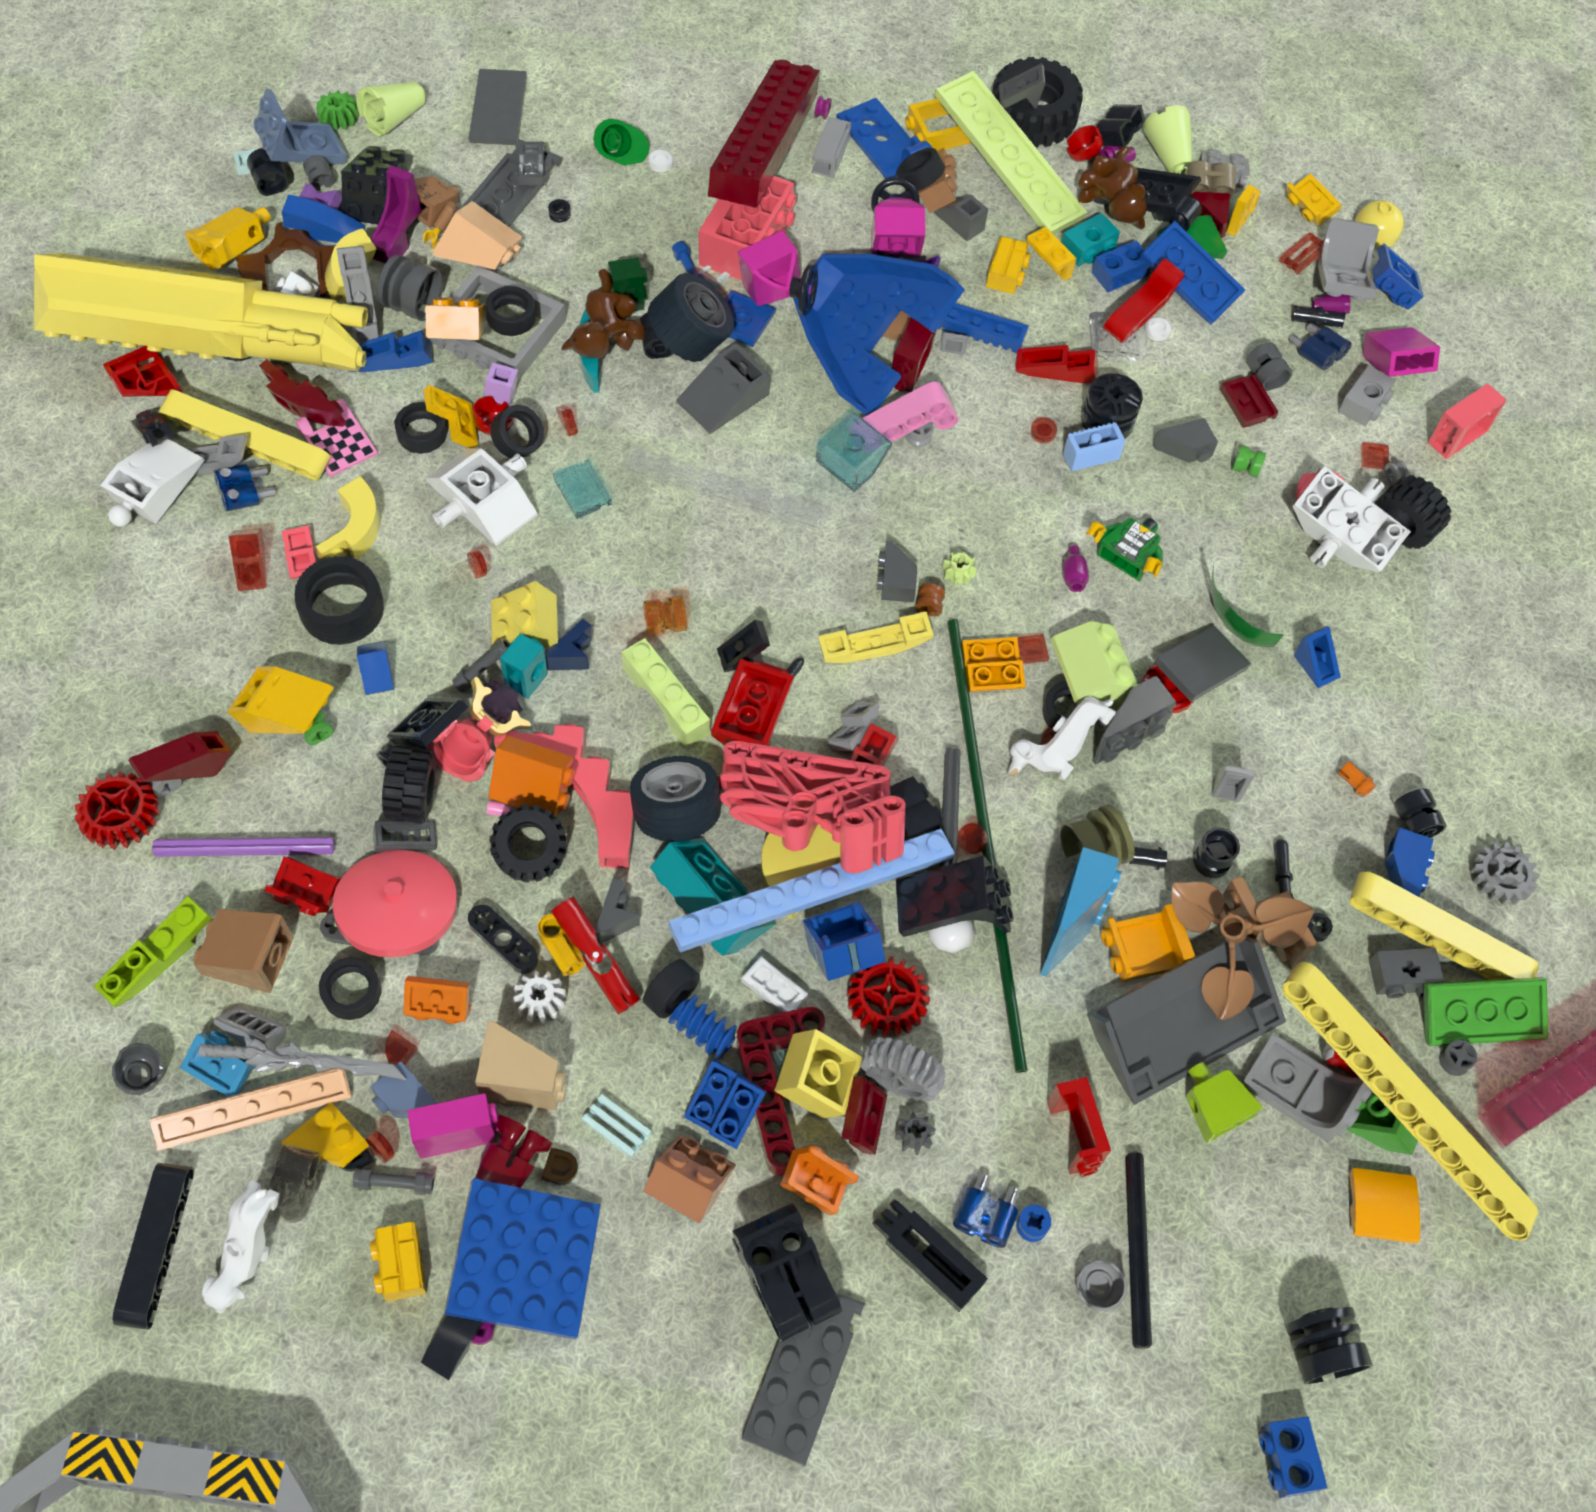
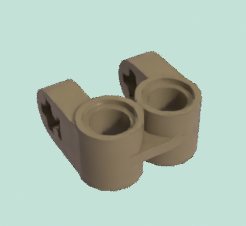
[1184,161,1236,199]

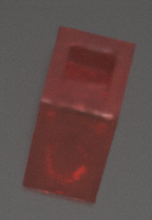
[228,528,266,591]

